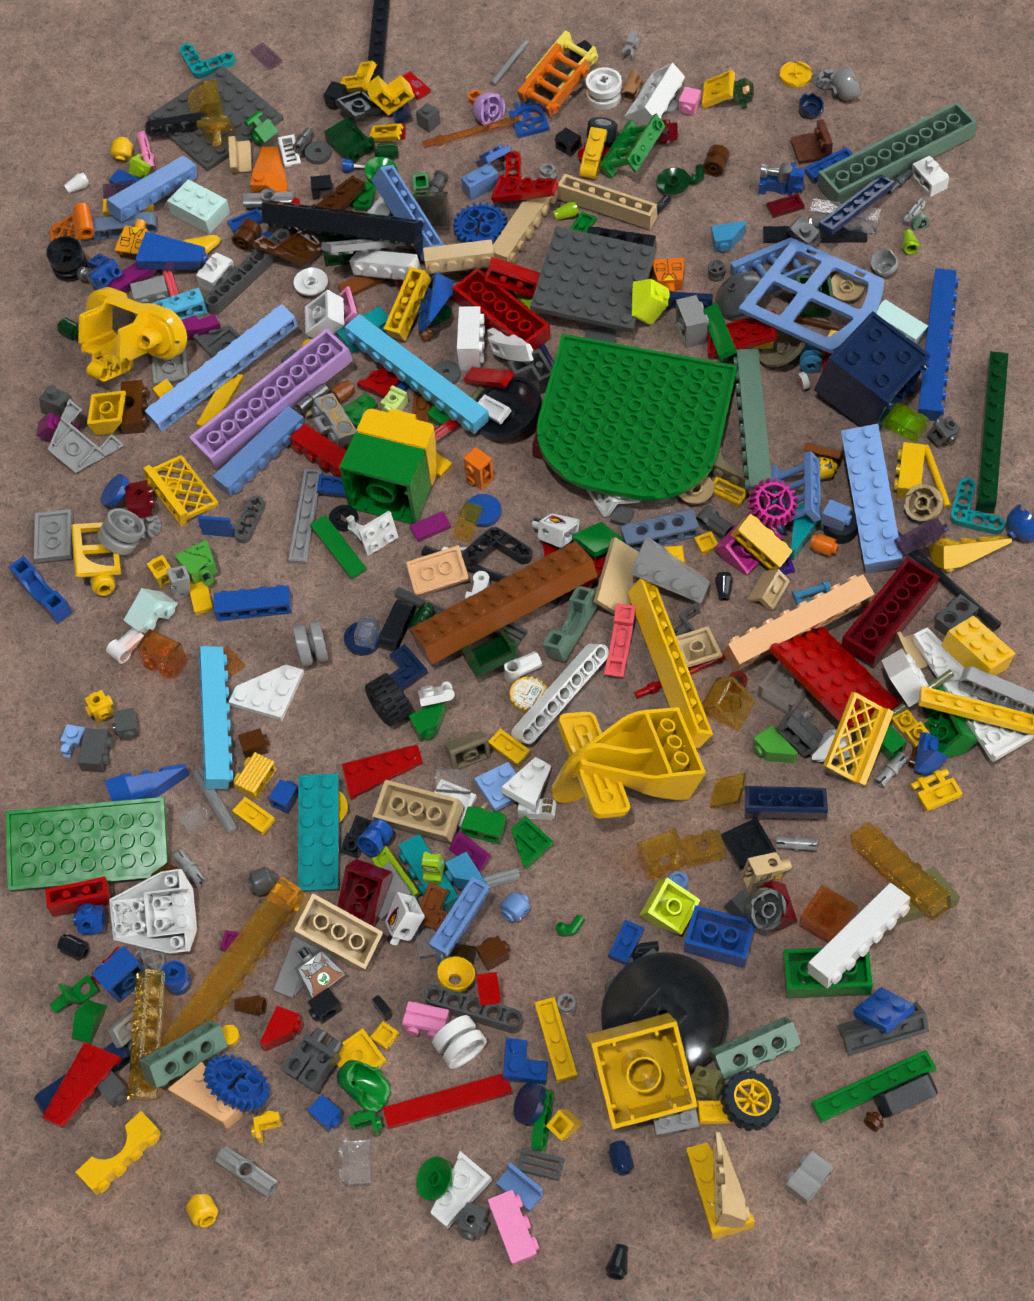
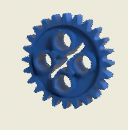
[453,202,508,244]
[203,1054,271,1112]

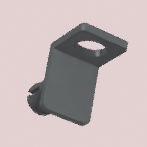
[674,602,700,636]

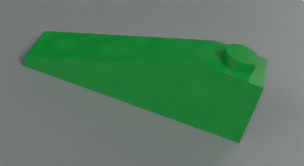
[923,677,978,758]

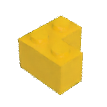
[365,75,414,115]

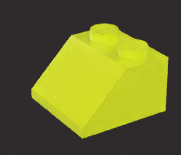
[632,279,670,325]
[639,878,700,935]

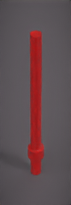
[634,652,726,699]

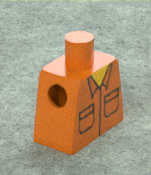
[652,258,685,292]

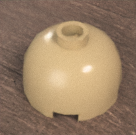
[904,484,943,522]

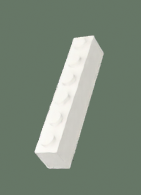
[808,883,910,988]

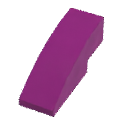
[182,314,220,341]

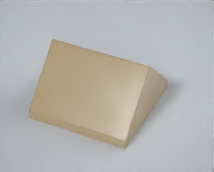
[676,626,722,667]

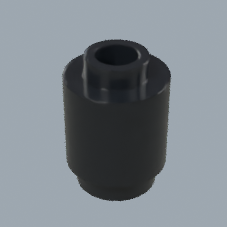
[57,934,89,961]

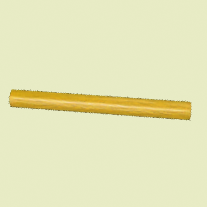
[925,445,951,508]

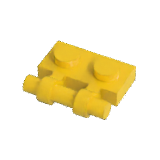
[910,768,963,813]

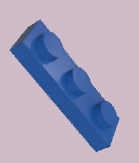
[805,147,853,183]

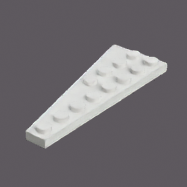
[912,628,1034,762]

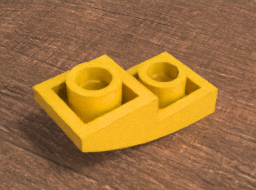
[891,709,930,748]

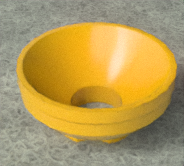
[437,956,475,992]

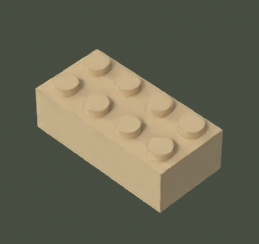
[372,780,464,843]
[287,893,383,970]

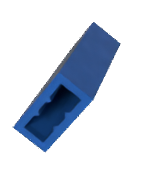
[135,231,208,270]

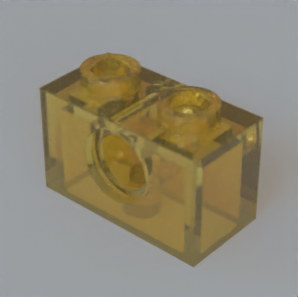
[680,829,726,869]

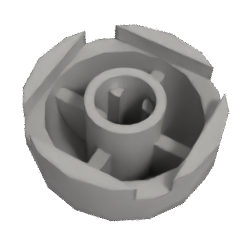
[830,66,861,101]

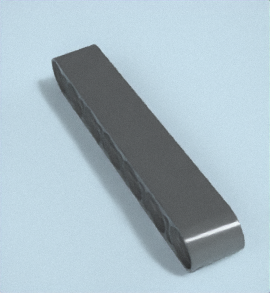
[205,228,290,315]

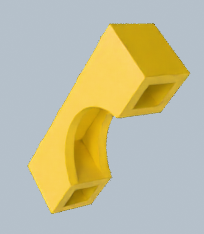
[76,1111,161,1196]

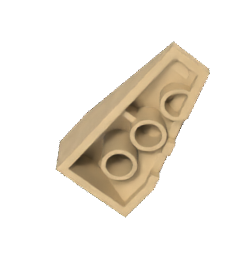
[712,1132,749,1228]

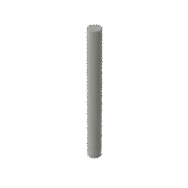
[490,40,529,86]

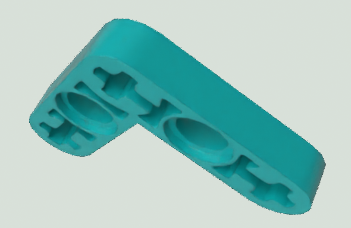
[179,43,236,79]
[950,478,1005,535]

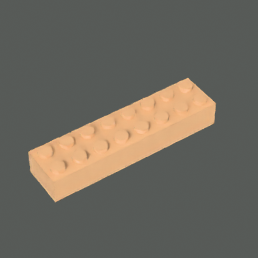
[723,575,875,673]

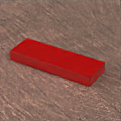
[463,367,514,388]

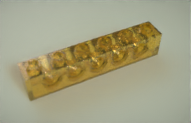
[127,969,165,1101]

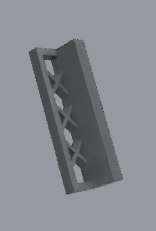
[837,1002,929,1056]

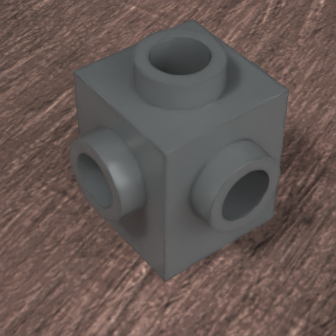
[927,415,961,447]
[455,1202,489,1241]

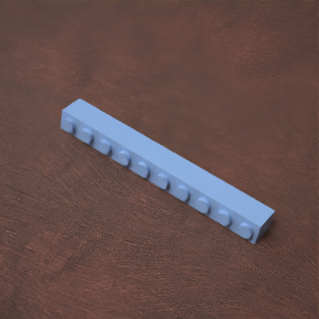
[145,304,298,432]

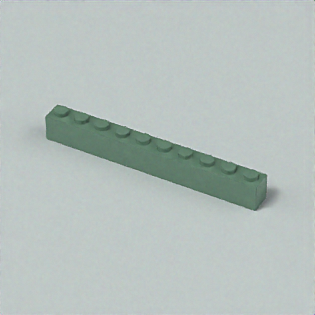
[733,349,772,498]

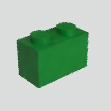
[461,806,507,845]

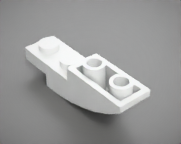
[487,328,533,361]

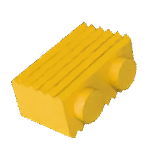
[234,752,277,800]

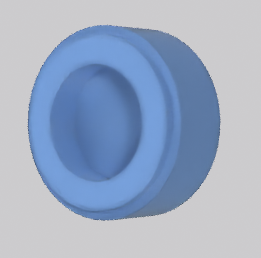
[668,871,688,889]

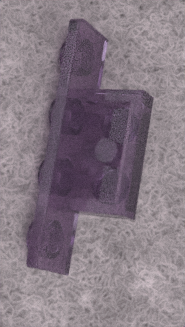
[894,517,950,556]

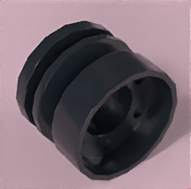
[46,236,88,282]

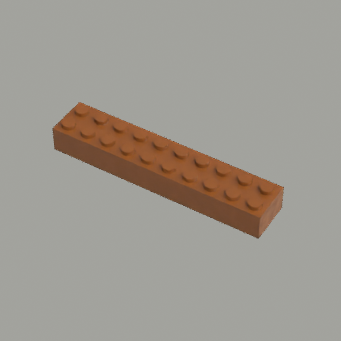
[410,541,598,665]

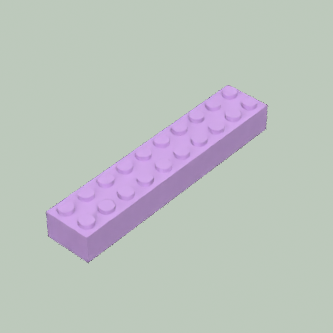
[189,328,353,470]

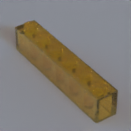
[850,822,952,921]

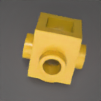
[84,690,114,723]

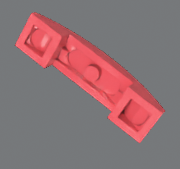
[604,603,636,678]

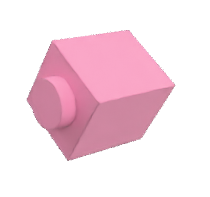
[679,87,701,115]

